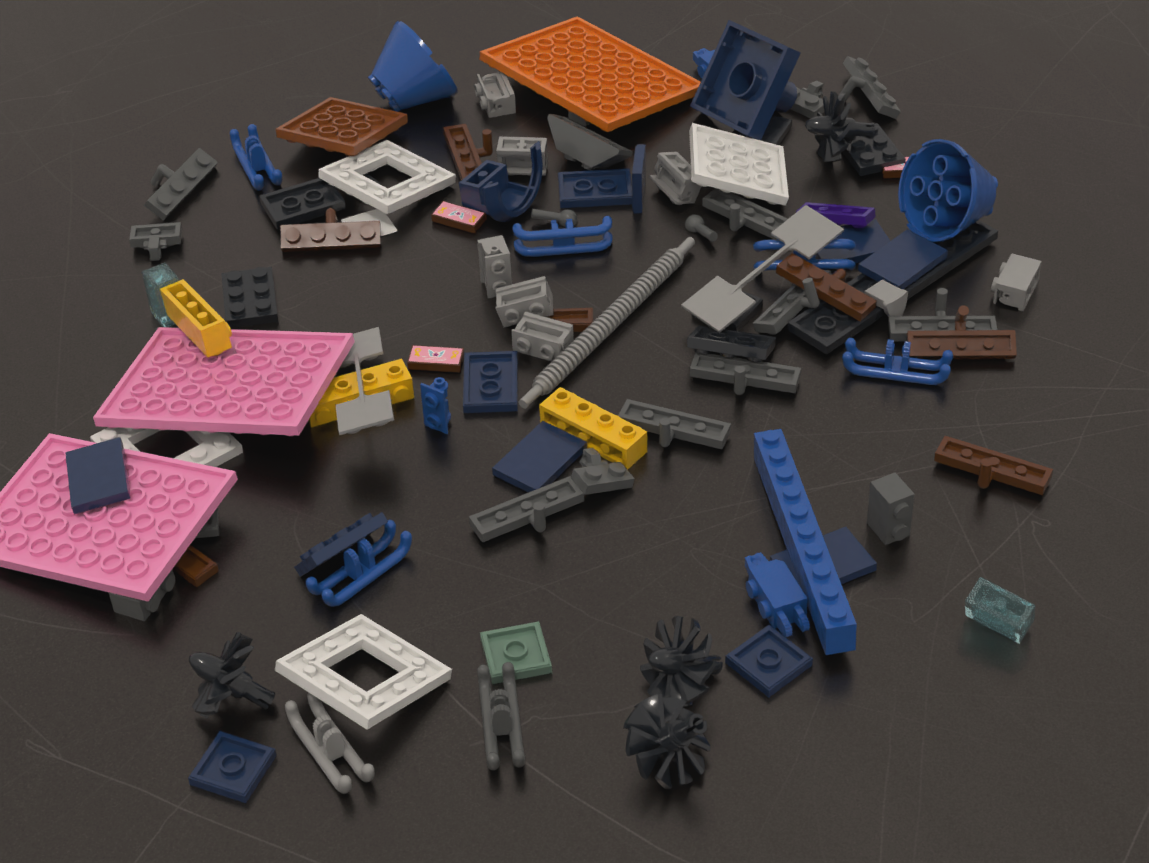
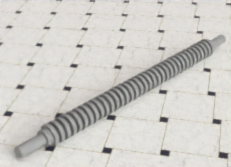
[519,237,695,409]

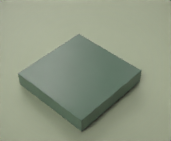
[480,621,552,684]

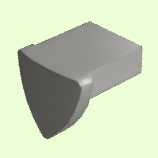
[865,280,908,317]

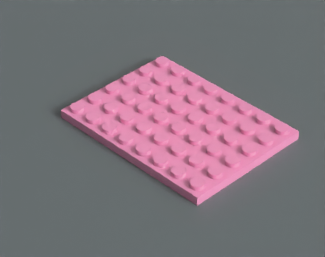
[93,327,355,436]
[0,433,238,601]

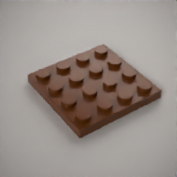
[276,97,408,156]

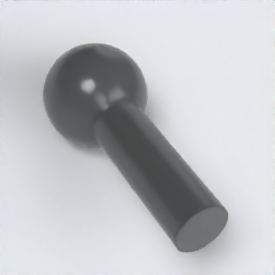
[531,209,578,227]
[685,215,718,242]

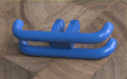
[229,124,283,191]
[512,216,613,257]
[753,239,856,271]
[842,338,953,385]
[306,520,412,607]

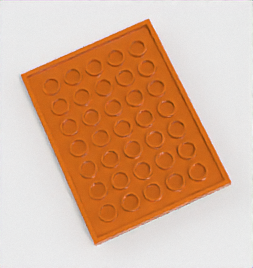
[479,16,701,132]

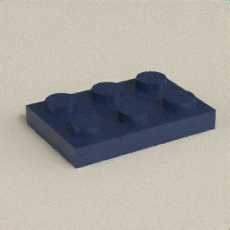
[294,512,388,577]

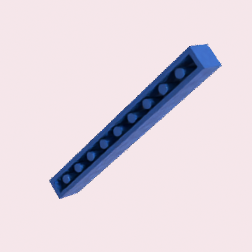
[754,429,857,655]

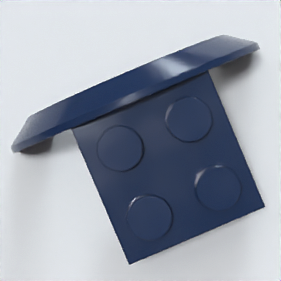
[459,141,543,222]

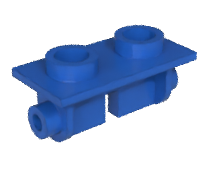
[420,377,451,434]

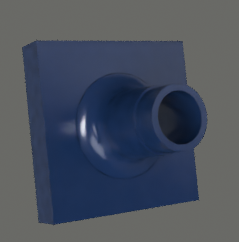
[690,20,801,141]

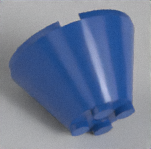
[368,21,458,112]
[898,139,998,242]

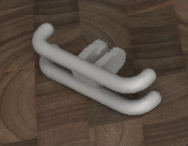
[285,692,375,794]

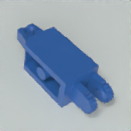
[745,552,810,637]

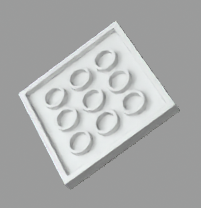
[689,123,789,206]

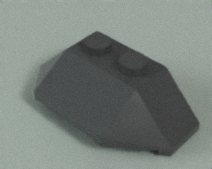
[547,114,633,171]

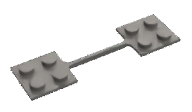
[681,205,844,333]
[336,327,394,435]

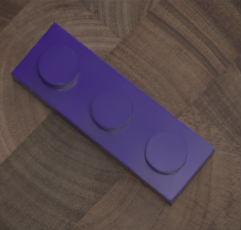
[796,202,876,228]

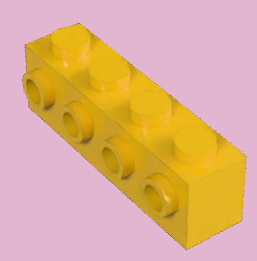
[160,279,232,357]
[308,359,414,427]
[539,387,647,470]

